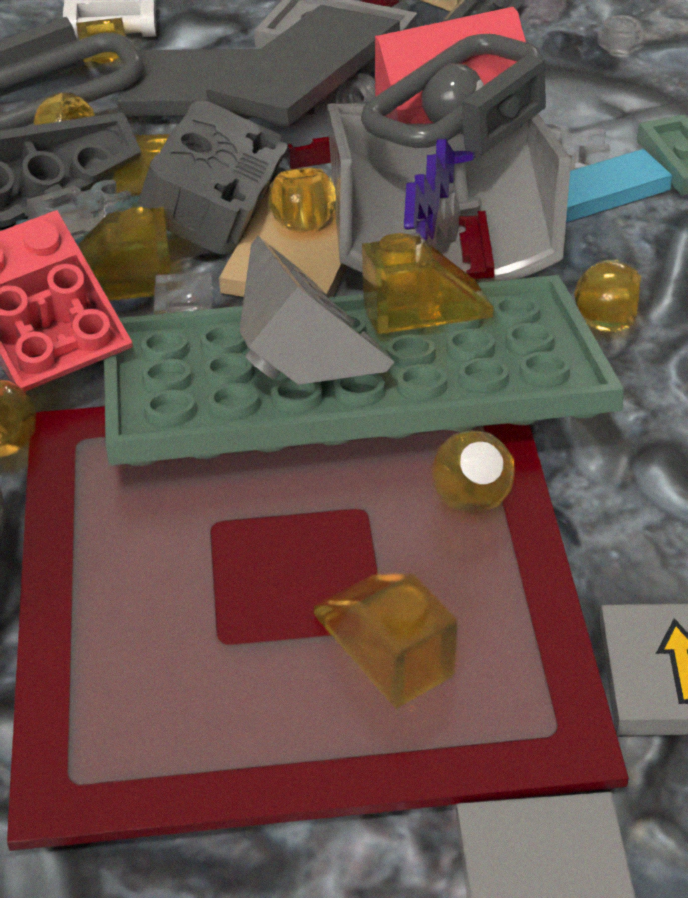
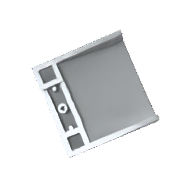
[327,104,571,289]

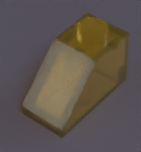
[78,207,174,301]
[362,233,493,334]
[314,573,458,709]

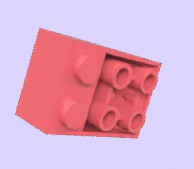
[0,210,133,394]

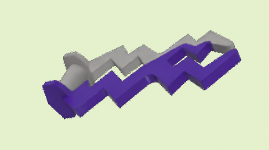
[404,139,481,262]

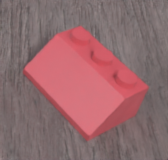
[375,7,526,124]

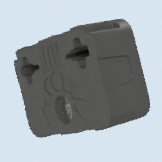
[136,100,288,255]

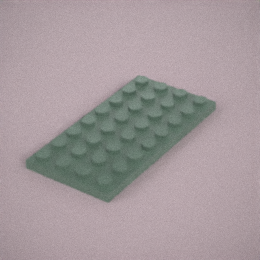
[104,275,624,466]

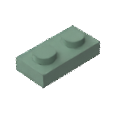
[637,114,688,196]

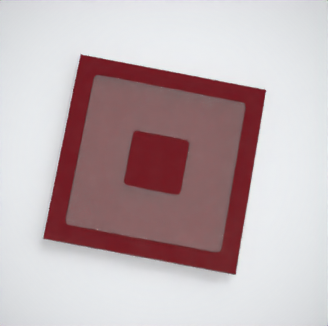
[7,406,629,851]

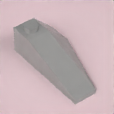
[239,236,394,385]

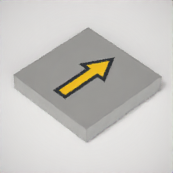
[599,604,688,736]

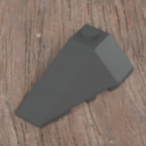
[0,112,141,227]

